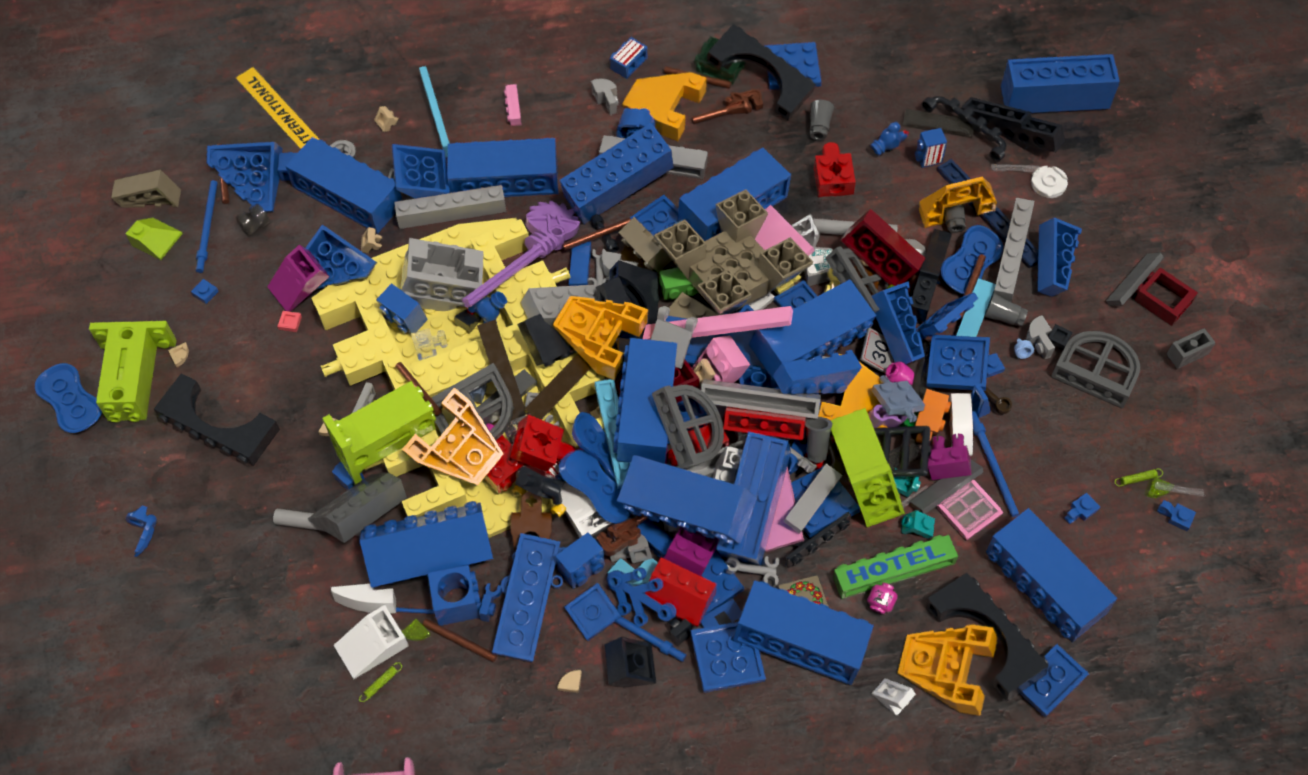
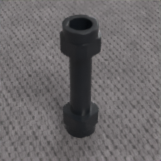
[591,214,619,253]

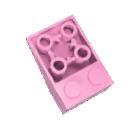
[692,335,750,390]

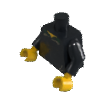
[512,465,566,518]

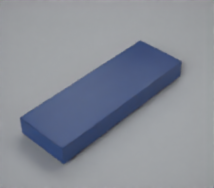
[569,241,592,286]

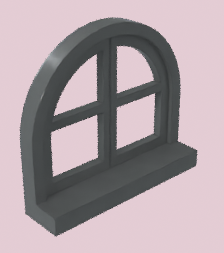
[825,246,892,313]
[1051,331,1140,408]
[431,363,513,440]
[652,385,724,469]

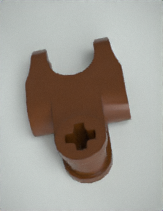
[511,491,552,551]

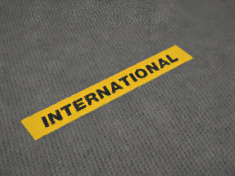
[236,67,320,149]

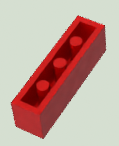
[723,406,806,440]

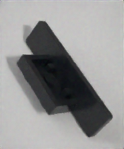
[786,512,851,568]

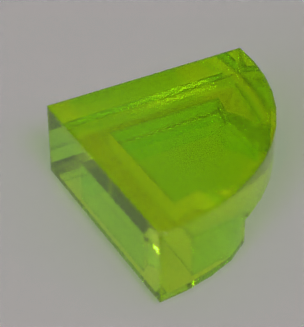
[1147,477,1174,498]
[402,619,431,641]

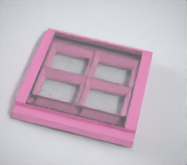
[936,480,1003,540]

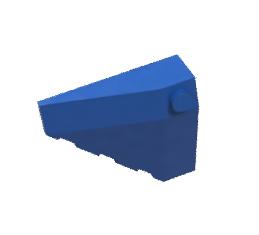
[207,142,283,212]
[306,225,377,290]

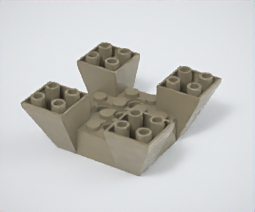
[654,189,813,315]

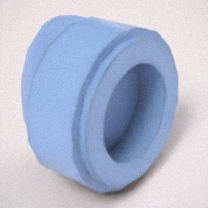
[1014,338,1034,359]

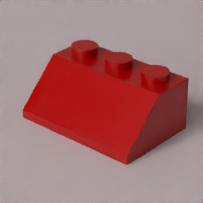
[645,557,717,627]

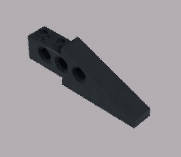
[961,97,1065,153]
[911,229,952,322]

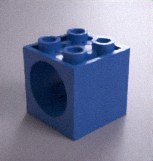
[428,565,481,626]

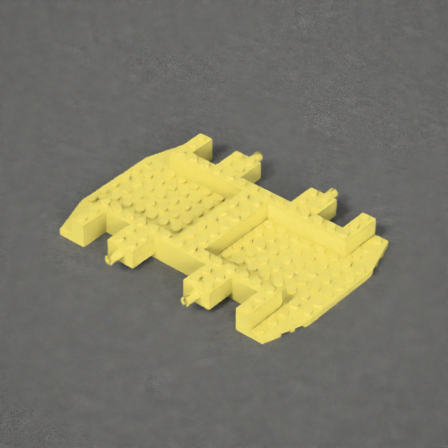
[312,218,605,538]

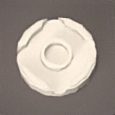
[1031,166,1068,198]

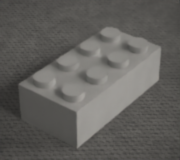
[521,285,598,329]

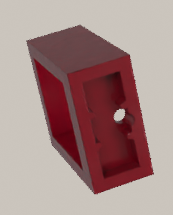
[1134,267,1198,326]

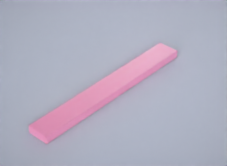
[643,306,793,340]

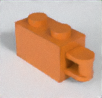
[915,389,951,443]

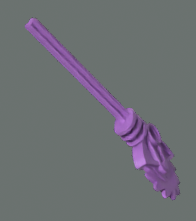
[462,201,580,308]

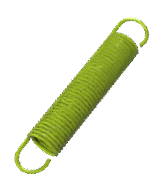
[1115,468,1163,486]
[359,662,402,702]

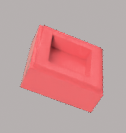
[277,311,302,332]

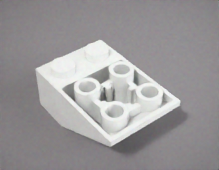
[561,482,615,538]
[334,605,408,679]

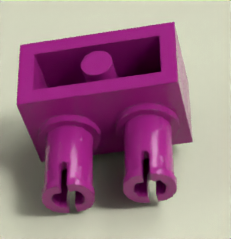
[928,433,972,480]

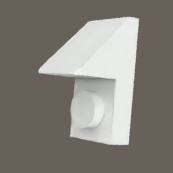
[872,679,915,715]

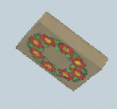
[778,575,828,606]

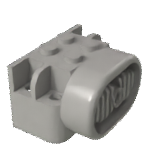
[401,238,484,311]

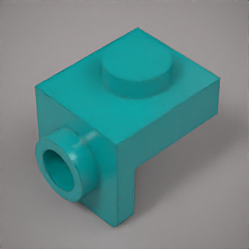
[893,468,921,497]
[902,510,935,539]

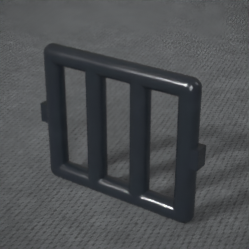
[874,426,932,477]

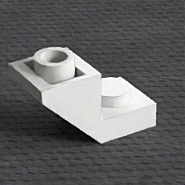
[712,446,743,484]

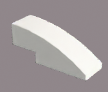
[949,393,973,456]
[331,584,396,613]

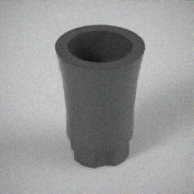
[810,100,834,141]
[944,204,966,233]
[984,293,1028,327]
[805,417,833,463]

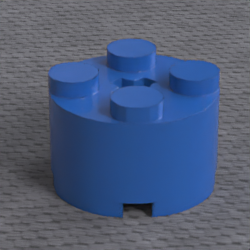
[616,108,655,139]

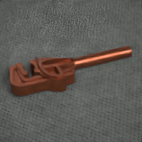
[692,89,763,124]
[596,515,648,556]

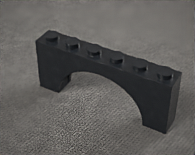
[706,24,816,121]
[609,260,659,367]
[517,277,631,367]
[154,373,280,466]
[927,573,1049,701]

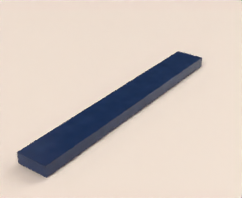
[937,159,1038,268]

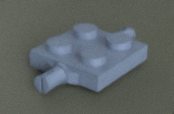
[872,375,925,423]

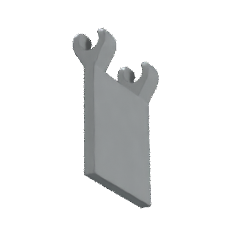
[651,306,698,368]

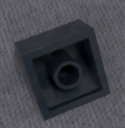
[605,637,656,688]

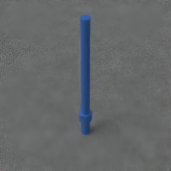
[196,180,218,273]
[972,411,1019,517]
[615,617,687,662]

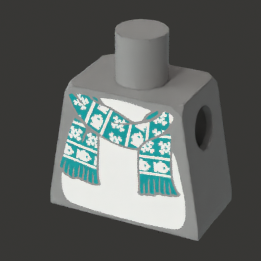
[804,247,836,286]

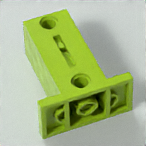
[89,321,177,422]
[322,381,436,484]
[831,408,905,527]

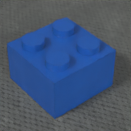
[376,283,428,336]
[556,532,605,589]

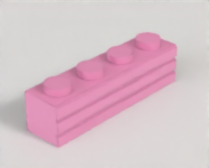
[504,84,521,126]

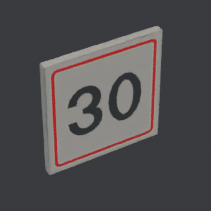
[860,328,895,374]

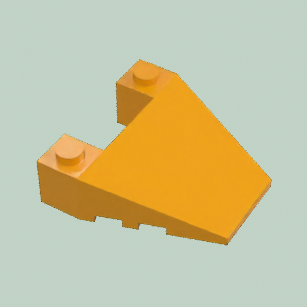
[622,72,707,141]
[919,177,997,228]
[553,296,648,380]
[818,354,887,428]
[402,388,503,485]
[898,625,997,716]

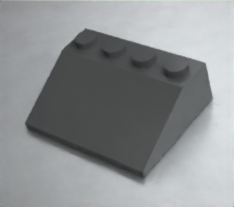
[308,472,407,543]

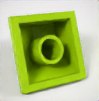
[126,218,183,260]

